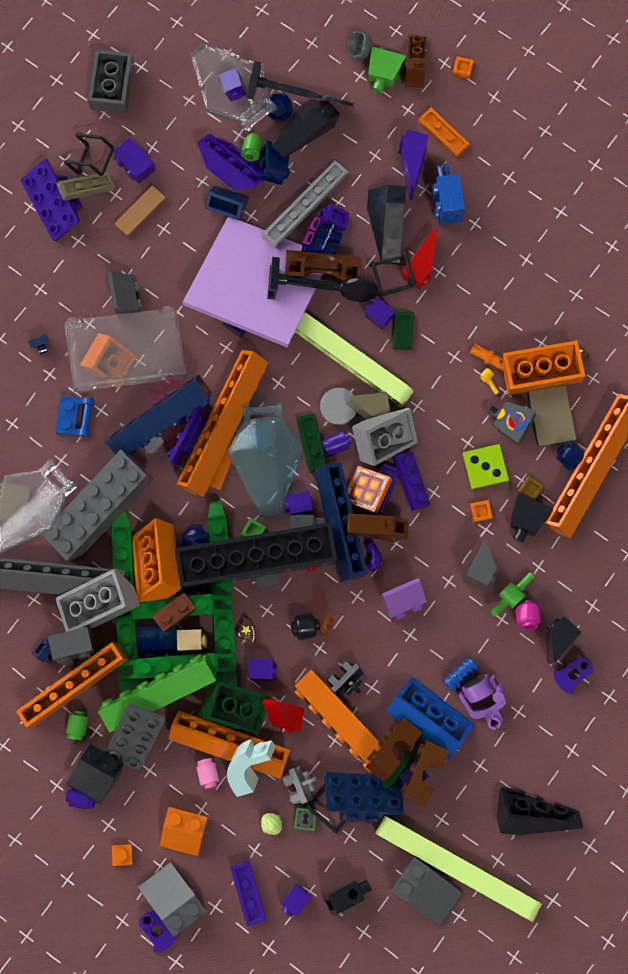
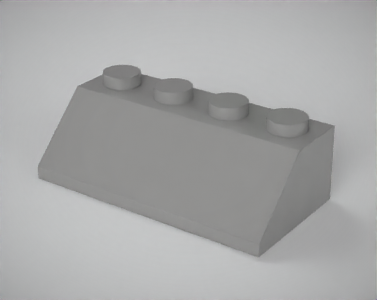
[56,569,140,632]

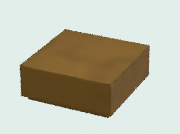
[518,475,545,500]

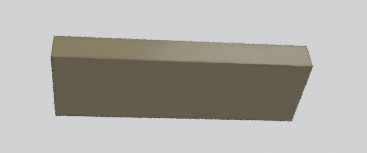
[57,172,115,201]

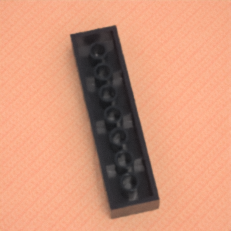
[175,522,337,590]

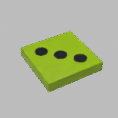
[462,444,509,490]

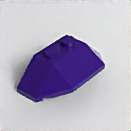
[198,134,266,190]

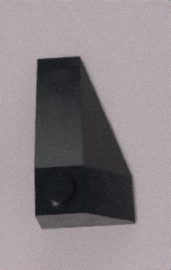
[271,99,340,159]
[367,185,406,265]
[497,787,583,835]

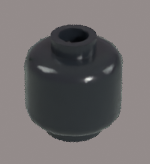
[291,613,320,640]

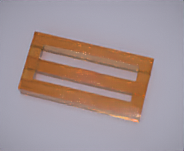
[320,613,335,637]

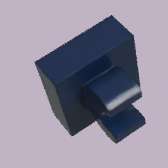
[28,334,49,355]
[32,639,52,664]

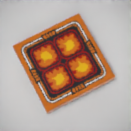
[348,466,392,514]

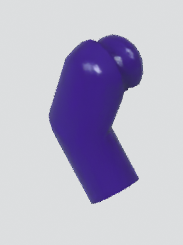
[365,542,382,571]

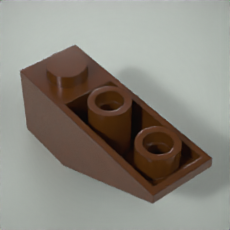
[405,35,427,88]
[347,514,408,543]

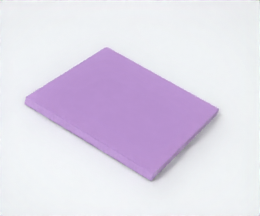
[183,217,323,348]

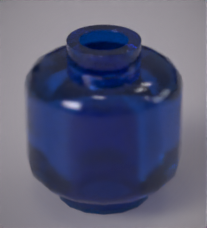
[556,442,585,470]

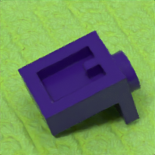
[319,204,350,232]

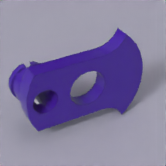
[554,656,593,694]
[139,910,177,952]

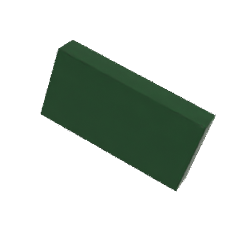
[393,311,414,350]
[381,750,414,789]

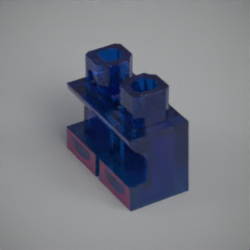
[301,216,343,254]

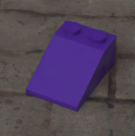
[398,130,429,200]

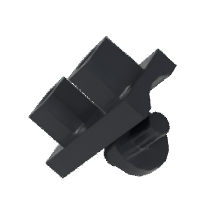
[327,661,364,698]

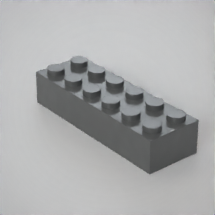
[42,449,154,563]

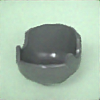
[347,31,373,60]

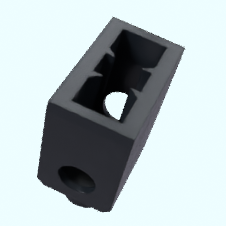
[509,494,552,543]
[322,880,372,915]

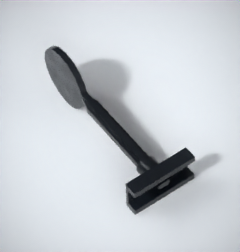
[246,61,354,107]
[267,257,378,302]

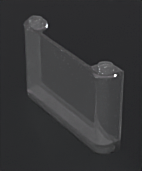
[64,306,187,392]

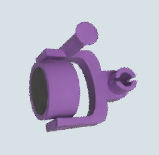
[458,674,507,730]

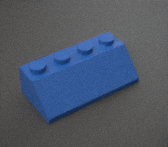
[386,677,475,759]

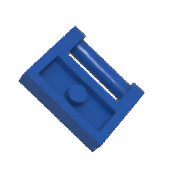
[55,396,94,437]

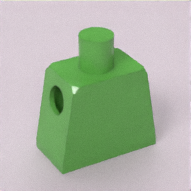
[368,47,405,94]

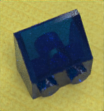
[137,627,179,658]

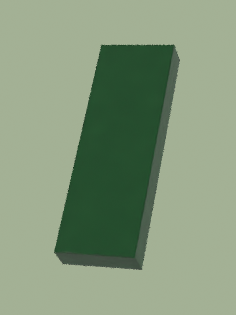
[296,414,327,473]

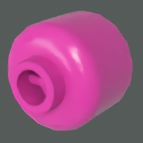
[515,600,542,631]

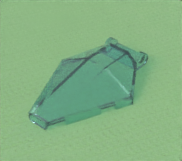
[227,404,303,517]

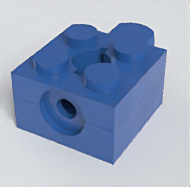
[432,164,465,225]

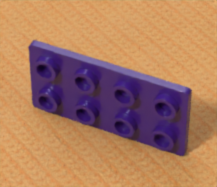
[21,159,83,241]
[167,403,209,469]

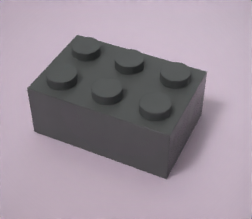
[88,49,134,114]
[48,627,99,667]

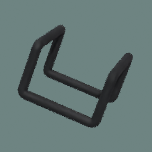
[64,133,114,176]
[369,252,415,297]
[307,786,347,834]

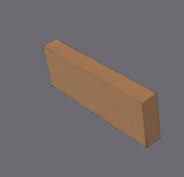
[114,185,166,238]

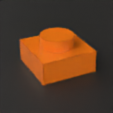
[112,844,133,866]

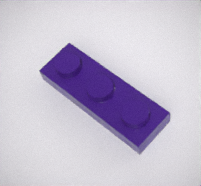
[393,452,431,511]
[230,861,266,926]

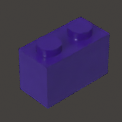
[113,137,156,183]

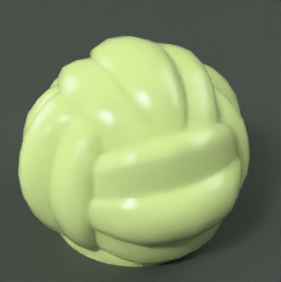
[261,813,282,835]

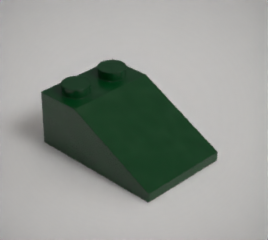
[198,680,271,735]

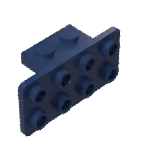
[324,772,404,824]

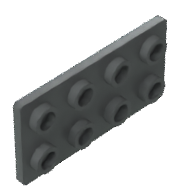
[105,703,166,771]

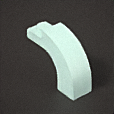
[227,739,275,797]

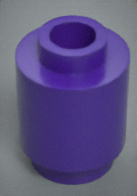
[322,431,352,455]
[66,788,95,810]

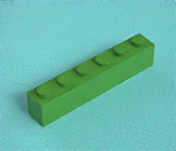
[98,655,218,733]

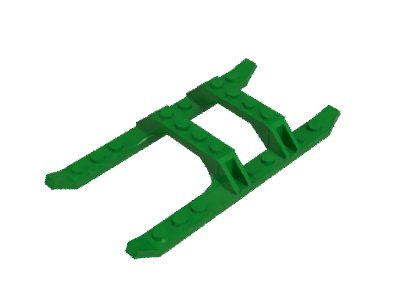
[111,500,238,731]

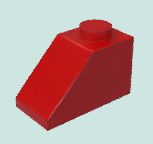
[263,699,305,734]

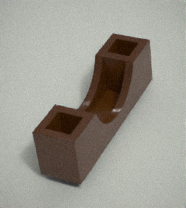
[284,250,362,280]

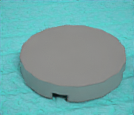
[320,388,357,426]

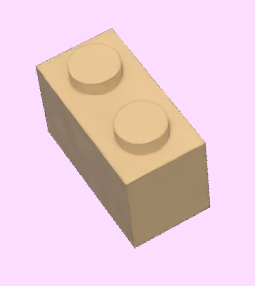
[177,629,207,654]

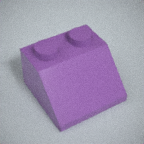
[381,578,427,621]

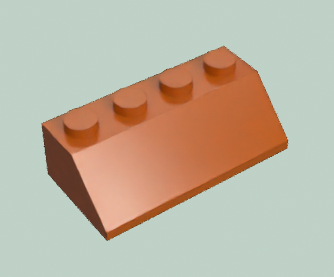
[502,340,586,395]
[132,518,181,602]

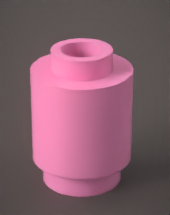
[196,758,220,789]

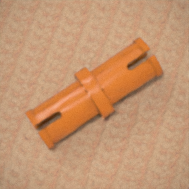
[469,343,504,372]

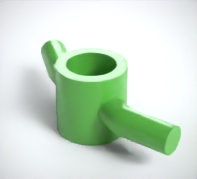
[491,572,535,617]

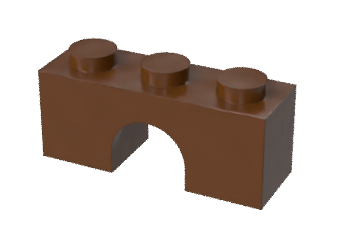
[365,717,422,782]
[400,741,449,807]

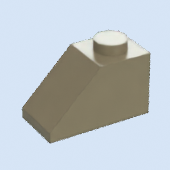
[345,392,390,419]

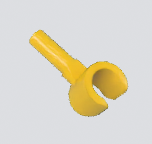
[480,368,499,395]

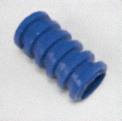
[443,657,479,692]

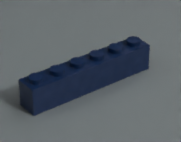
[106,374,212,456]
[314,463,368,582]

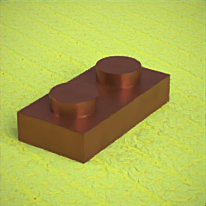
[152,593,196,633]

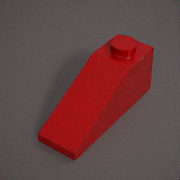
[401,228,437,290]

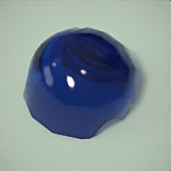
[265,93,293,122]
[181,524,210,547]

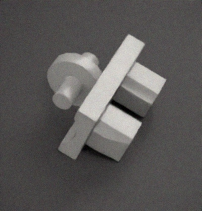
[282,766,318,804]

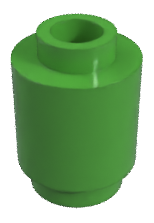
[241,133,262,161]
[66,710,88,740]

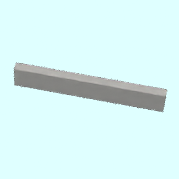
[261,160,349,248]

